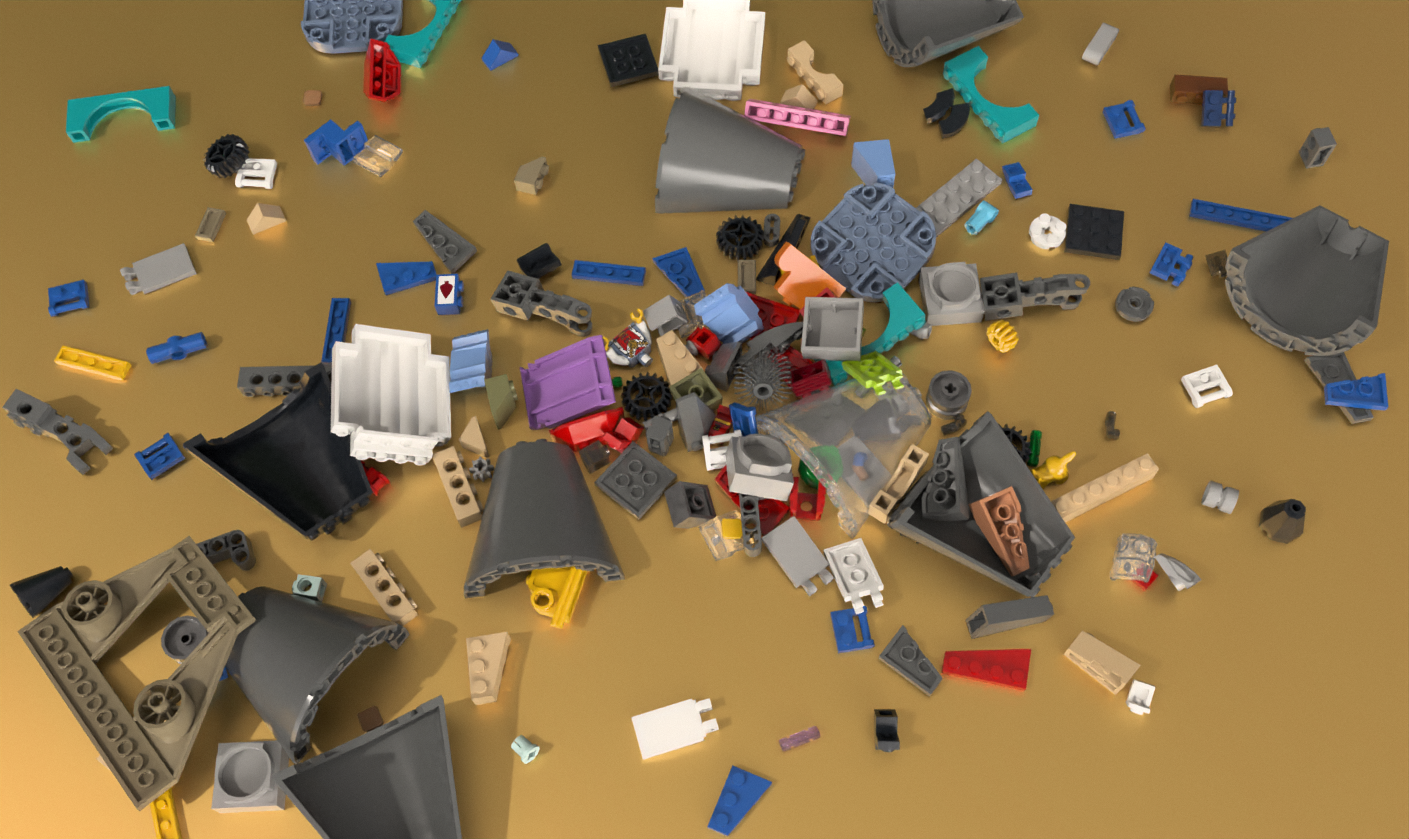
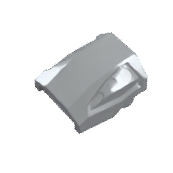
[1155,553,1201,591]

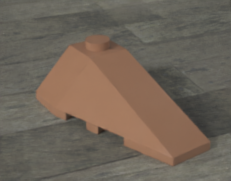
[969,486,1030,577]

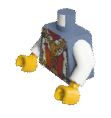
[603,309,653,368]

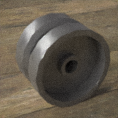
[926,370,972,420]
[161,616,209,664]

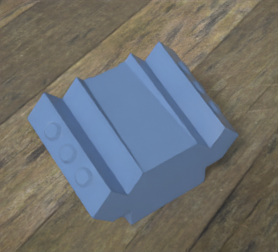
[694,283,764,344]
[449,329,493,393]

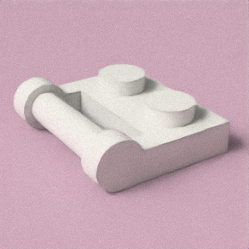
[235,158,277,189]
[1181,365,1233,408]
[702,429,742,471]

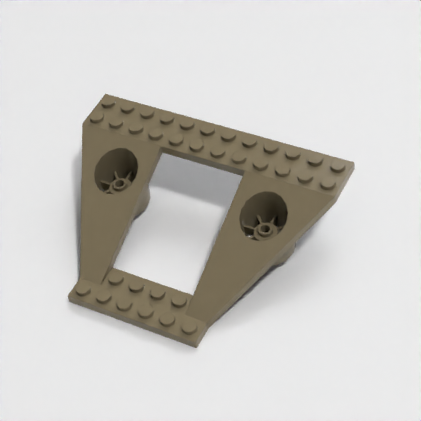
[17,536,256,811]

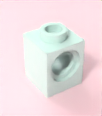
[292,574,327,602]

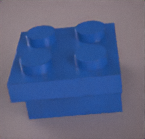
[304,119,370,166]

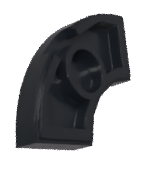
[923,88,955,124]
[938,103,970,139]

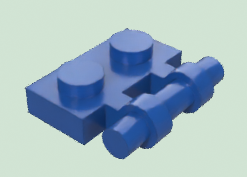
[1150,242,1193,286]

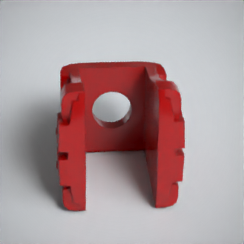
[789,477,826,521]

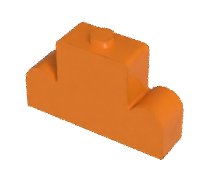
[774,241,846,310]

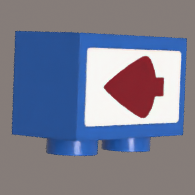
[434,274,464,315]

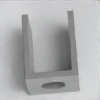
[643,295,688,336]

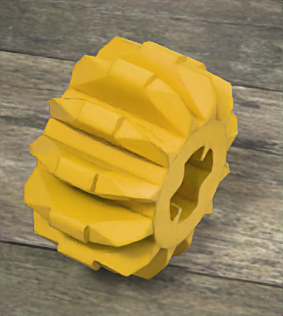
[986,320,1019,353]

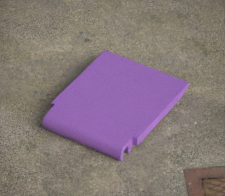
[520,335,616,430]

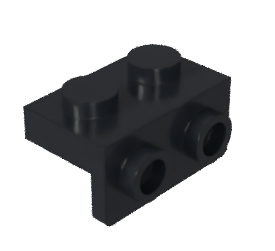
[516,243,562,279]

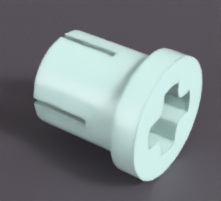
[511,735,540,764]

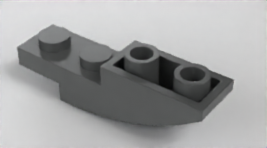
[737,322,803,372]

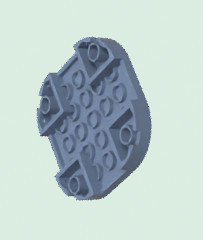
[301,0,403,54]
[811,183,936,302]

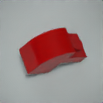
[686,327,722,360]
[603,417,645,454]

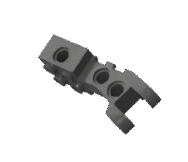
[490,271,592,337]
[980,272,1090,321]
[2,389,113,475]

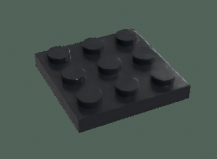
[598,34,659,87]
[1064,204,1124,260]

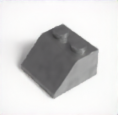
[705,342,742,392]
[664,481,717,529]

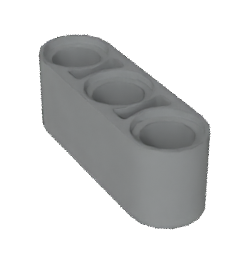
[1082,23,1119,66]

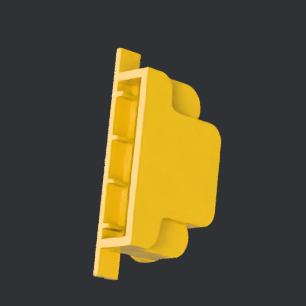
[526,566,587,629]

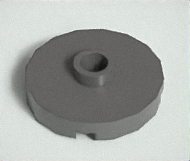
[1115,287,1154,322]

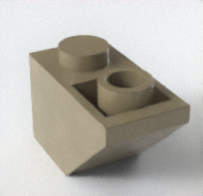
[514,156,549,195]

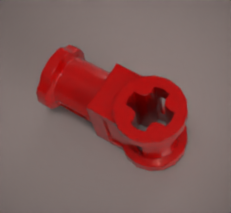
[361,460,390,497]

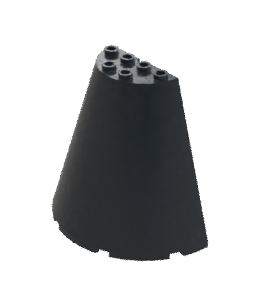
[183,363,373,541]

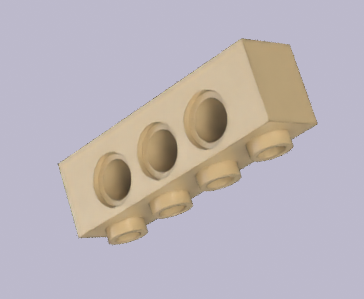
[433,446,484,528]
[350,549,418,626]

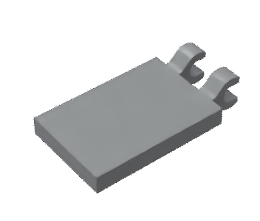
[120,243,197,295]
[761,516,834,597]

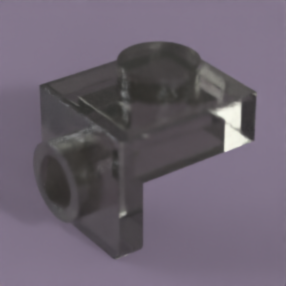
[1205,250,1228,278]

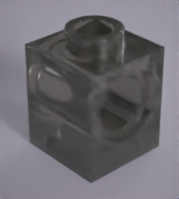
[579,440,611,474]

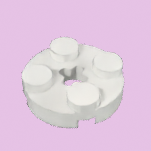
[1029,213,1066,249]

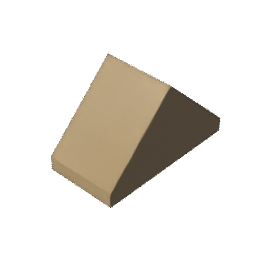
[780,84,818,109]
[247,203,286,235]
[459,416,489,458]

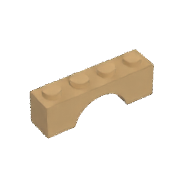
[787,40,843,105]
[868,444,929,524]

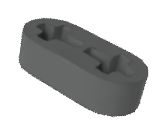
[763,214,780,247]

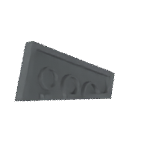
[1304,352,1373,424]

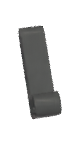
[739,493,770,557]
[196,530,256,571]

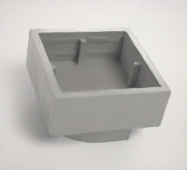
[918,262,985,326]
[801,297,864,361]
[725,434,794,501]
[211,740,289,813]

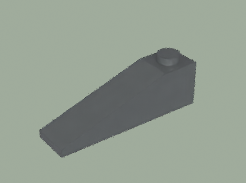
[676,392,716,452]
[922,437,969,522]

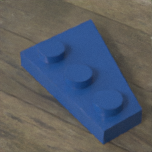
[652,247,705,300]
[376,261,437,296]
[1324,373,1388,411]
[707,765,772,837]

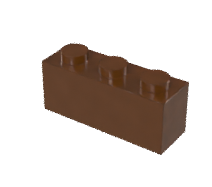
[1170,75,1228,105]

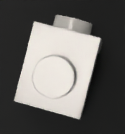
[1126,679,1155,715]

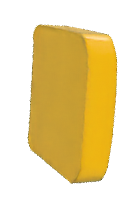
[721,519,742,539]

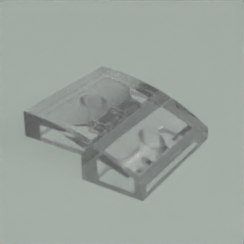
[353,135,403,177]
[698,510,754,561]

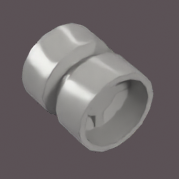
[1201,480,1239,514]

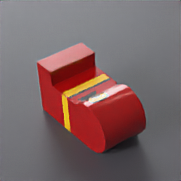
[708,405,733,445]

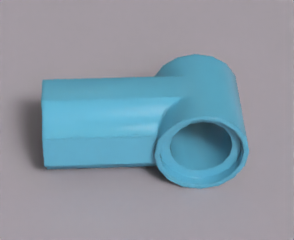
[964,200,999,235]

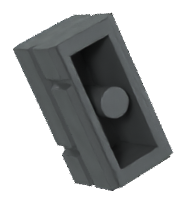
[646,416,674,456]

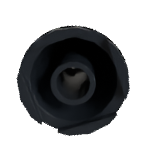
[10,566,74,618]

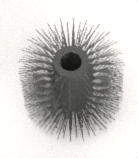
[734,344,792,413]

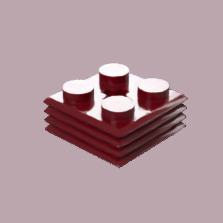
[790,359,832,398]

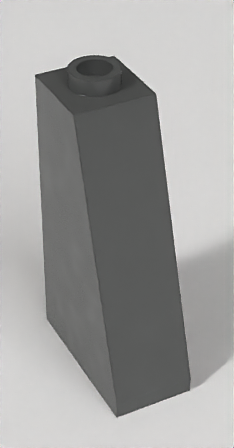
[966,595,1054,639]

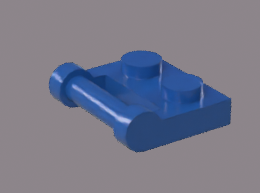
[1103,100,1146,139]
[48,280,89,317]
[729,402,759,437]
[134,433,185,480]
[830,606,875,653]

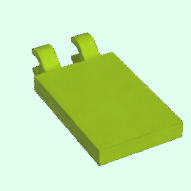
[842,351,904,396]

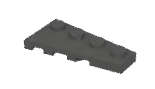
[413,210,477,274]

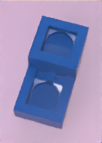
[1002,162,1033,199]

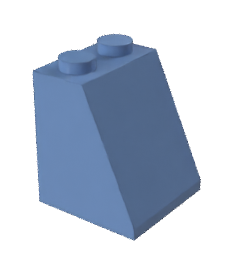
[851,139,895,188]

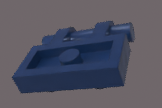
[1201,90,1237,127]

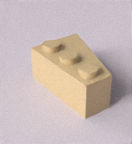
[656,330,704,400]
[1063,630,1141,695]
[466,632,511,705]

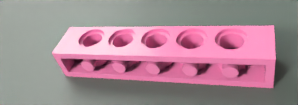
[744,99,851,136]

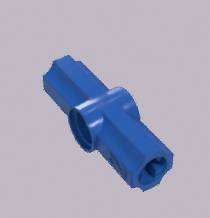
[146,332,208,364]

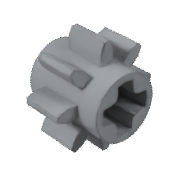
[469,456,495,482]

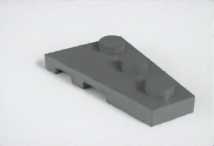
[878,625,943,697]

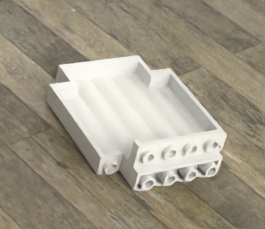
[658,0,765,101]
[331,324,451,466]

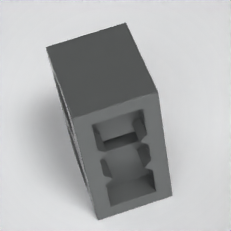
[1299,127,1337,169]

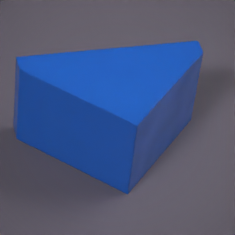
[482,39,519,71]

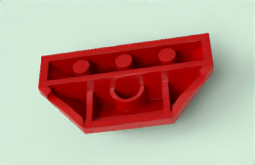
[363,39,401,102]
[549,407,625,452]

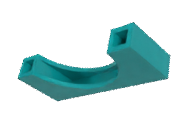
[384,0,463,68]
[943,46,1039,144]
[66,86,176,143]
[813,282,925,386]

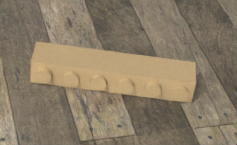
[1051,453,1159,523]

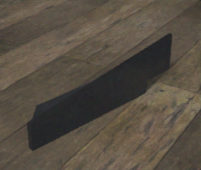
[756,214,811,286]

